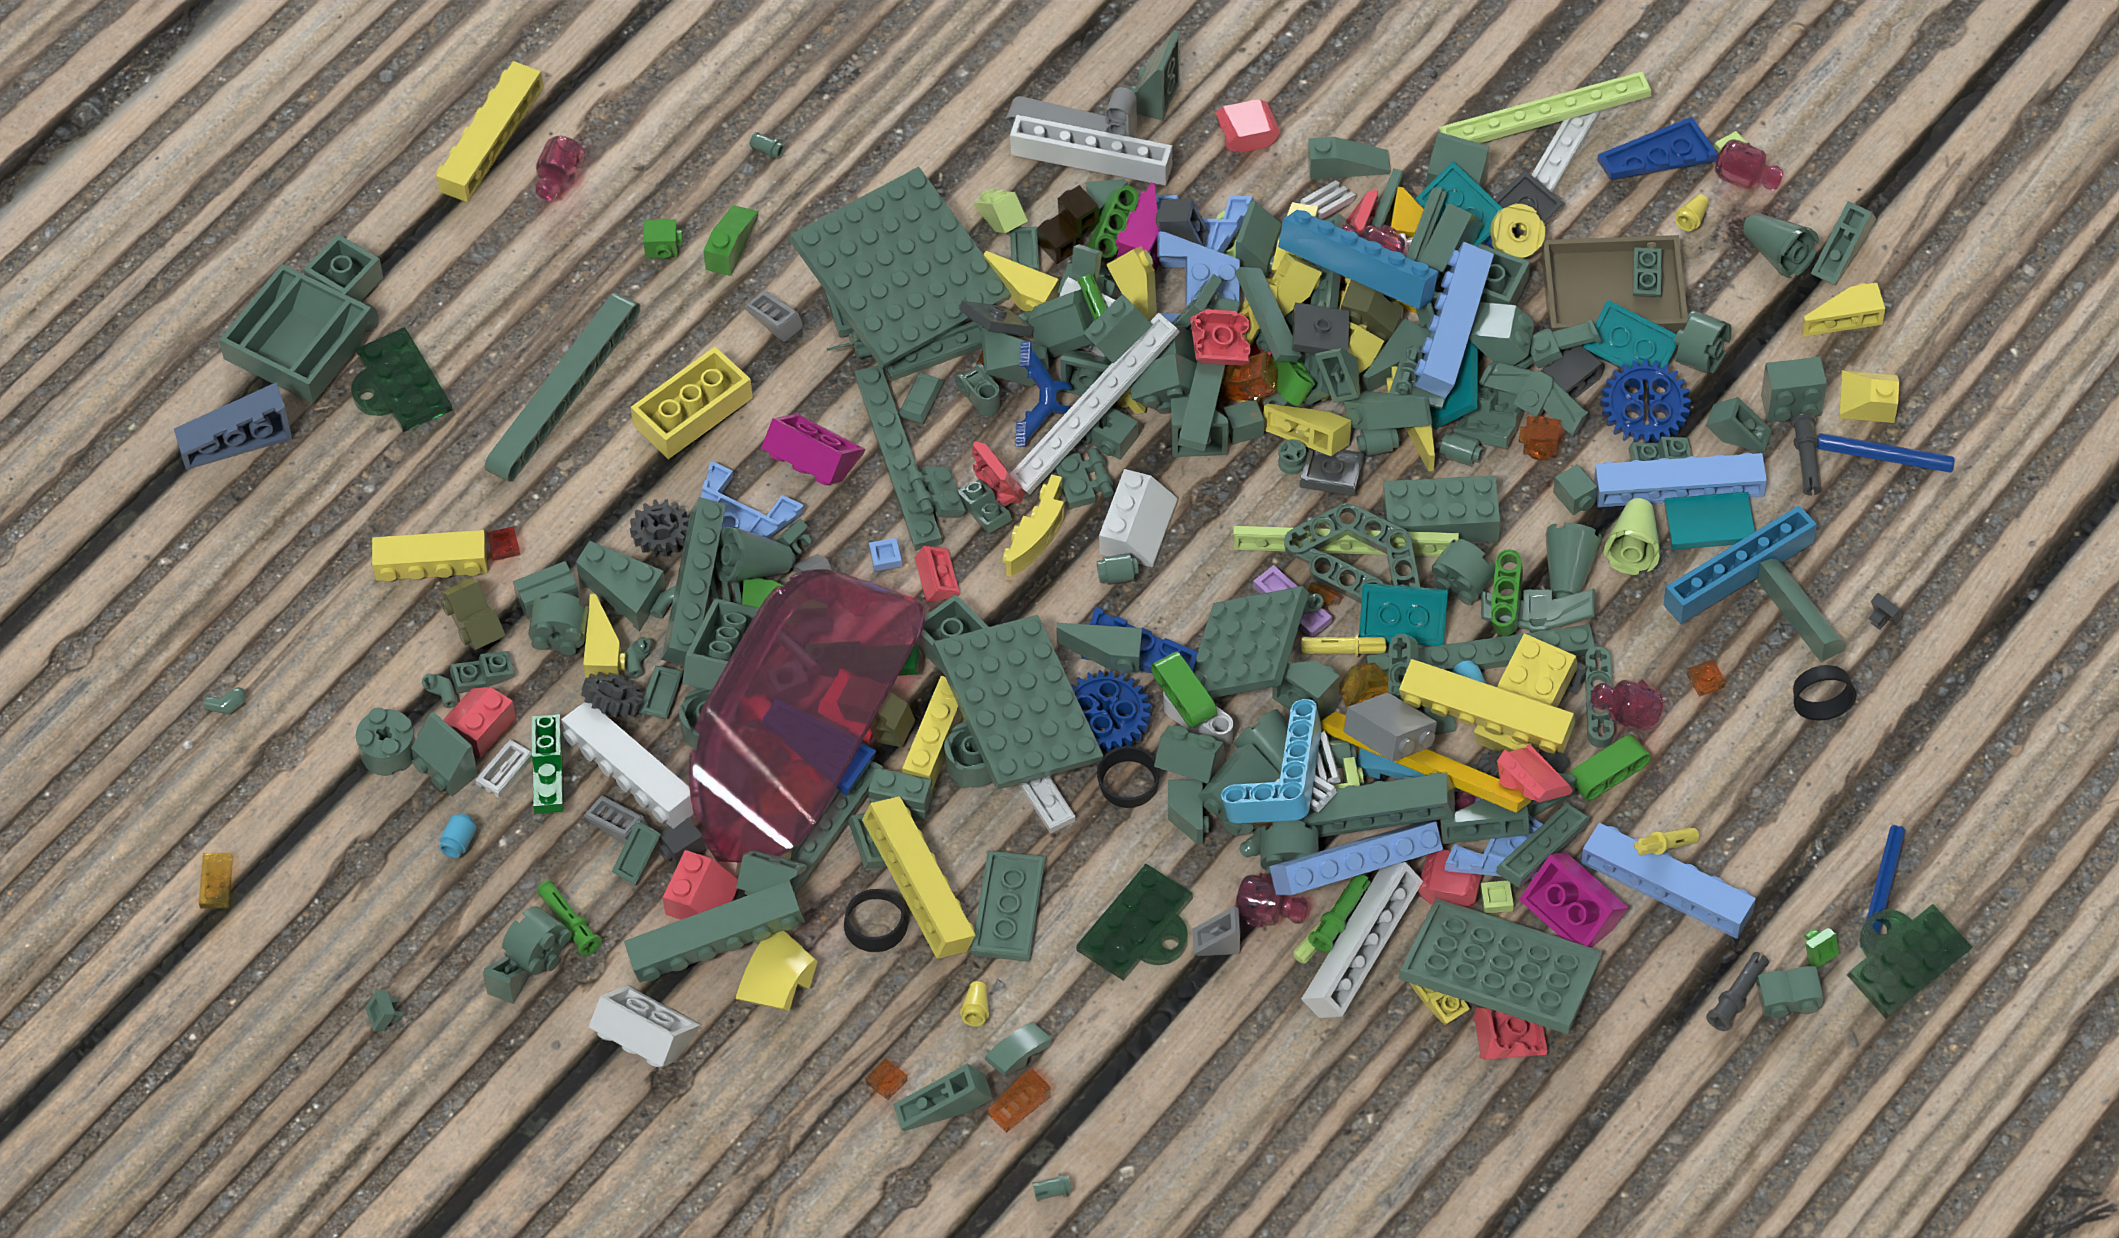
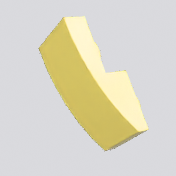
[1409,983,1470,1025]

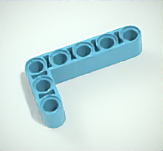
[1221,699,1322,823]

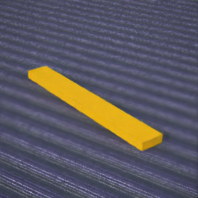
[1321,711,1532,813]

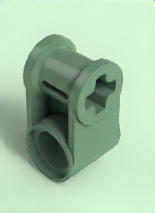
[955,363,1001,416]

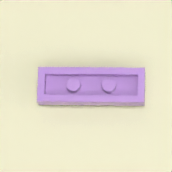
[1253,565,1332,637]

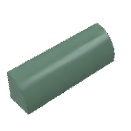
[1757,559,1846,663]

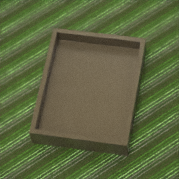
[1542,235,1688,334]

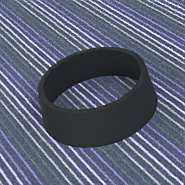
[1793,665,1856,721]
[1097,746,1160,808]
[844,889,908,952]

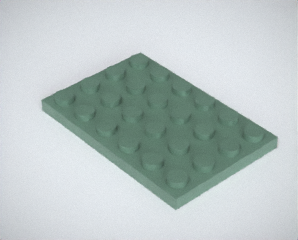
[932,615,1103,790]
[1399,898,1603,1034]

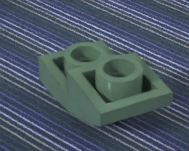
[1072,244,1105,293]
[1633,247,1662,297]
[1628,437,1691,461]
[958,479,1012,533]
[450,651,514,693]
[985,1022,1052,1076]

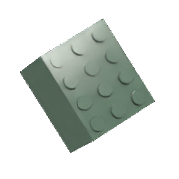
[219,264,372,403]

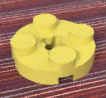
[1490,204,1545,259]

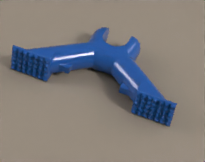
[1015,342,1072,447]

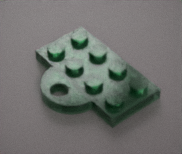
[351,327,453,433]
[1076,864,1193,981]
[1847,904,1973,1019]

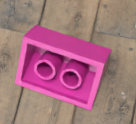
[761,414,865,485]
[1519,852,1629,948]

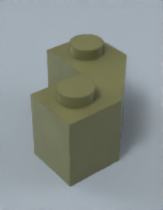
[1341,280,1403,346]
[441,578,506,650]
[836,677,915,747]

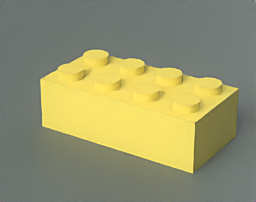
[631,346,753,459]
[1474,633,1578,752]

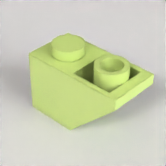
[973,188,1028,233]

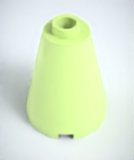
[1604,498,1660,575]

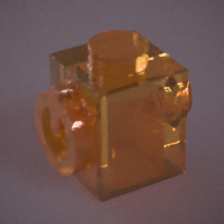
[1519,416,1561,460]

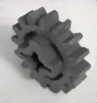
[630,499,689,556]
[581,672,644,718]

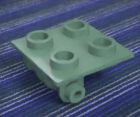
[1389,345,1445,409]

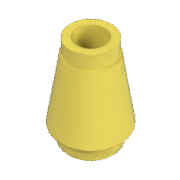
[1675,194,1709,231]
[960,981,989,1026]

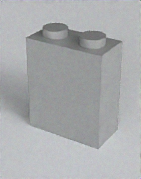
[1344,692,1437,762]

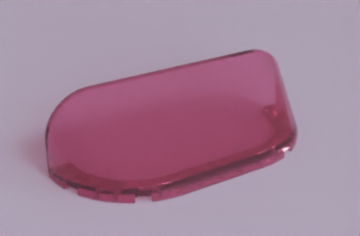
[689,569,925,863]

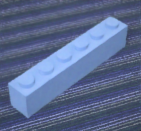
[1414,242,1494,398]
[1594,453,1767,507]
[1269,822,1443,895]
[1581,823,1756,939]

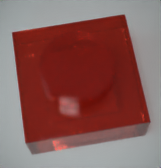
[486,526,520,561]

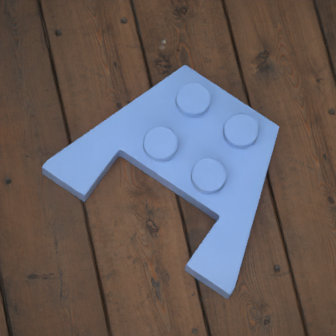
[1156,195,1255,268]
[1157,231,1240,323]
[701,461,804,552]
[1444,797,1543,879]

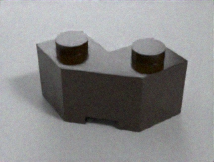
[1037,185,1099,264]

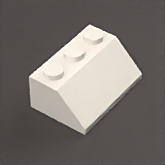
[1099,469,1178,568]
[589,985,700,1067]

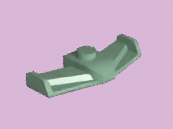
[1514,319,1601,369]
[1479,361,1588,437]
[1481,589,1595,632]

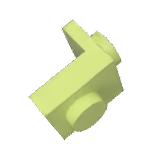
[1333,757,1364,789]

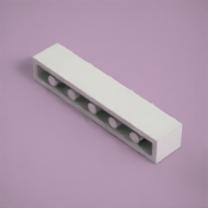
[1010,115,1172,186]
[561,702,700,829]
[1301,862,1423,1018]

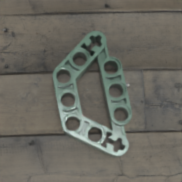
[1284,503,1420,603]

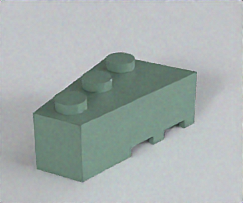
[576,541,666,632]

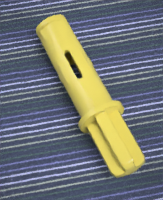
[1301,635,1386,657]
[1634,827,1699,855]

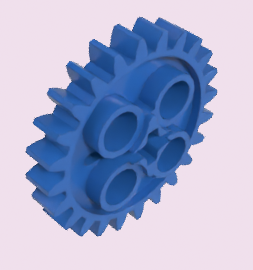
[1600,359,1691,443]
[1070,670,1151,753]

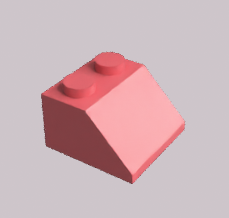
[443,687,516,759]
[663,850,739,920]

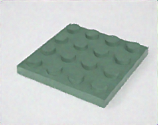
[1193,586,1309,698]

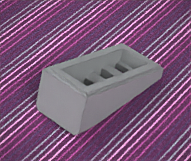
[745,290,803,342]
[584,796,648,845]

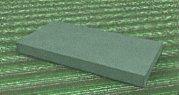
[971,850,1046,962]

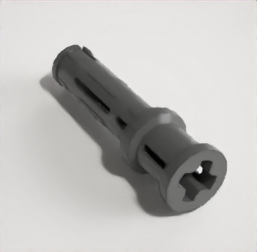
[1791,413,1821,496]
[1706,952,1769,1031]

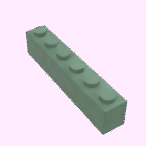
[661,497,726,666]
[1298,772,1455,837]
[624,880,805,983]

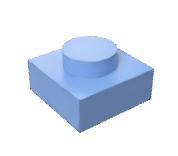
[869,538,902,572]

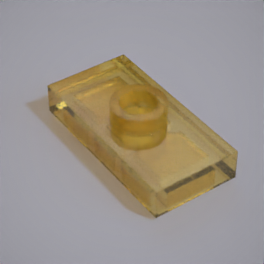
[199,853,233,909]

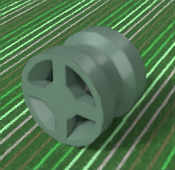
[1278,439,1306,475]

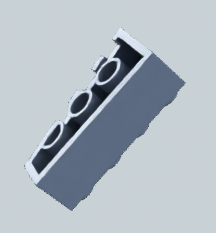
[174,382,292,470]

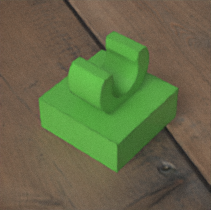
[1804,928,1839,969]

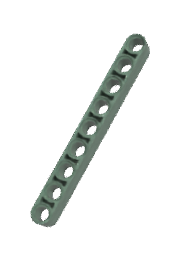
[485,293,640,482]

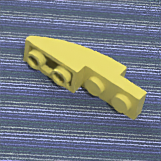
[1002,474,1064,577]

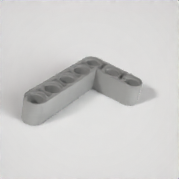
[1005,87,1137,138]

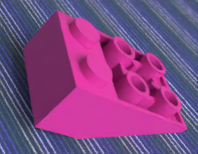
[1116,182,1159,272]

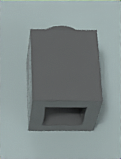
[658,818,706,867]

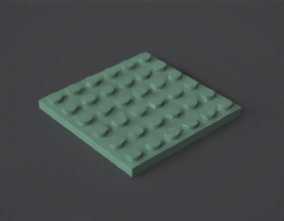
[788,167,1011,368]

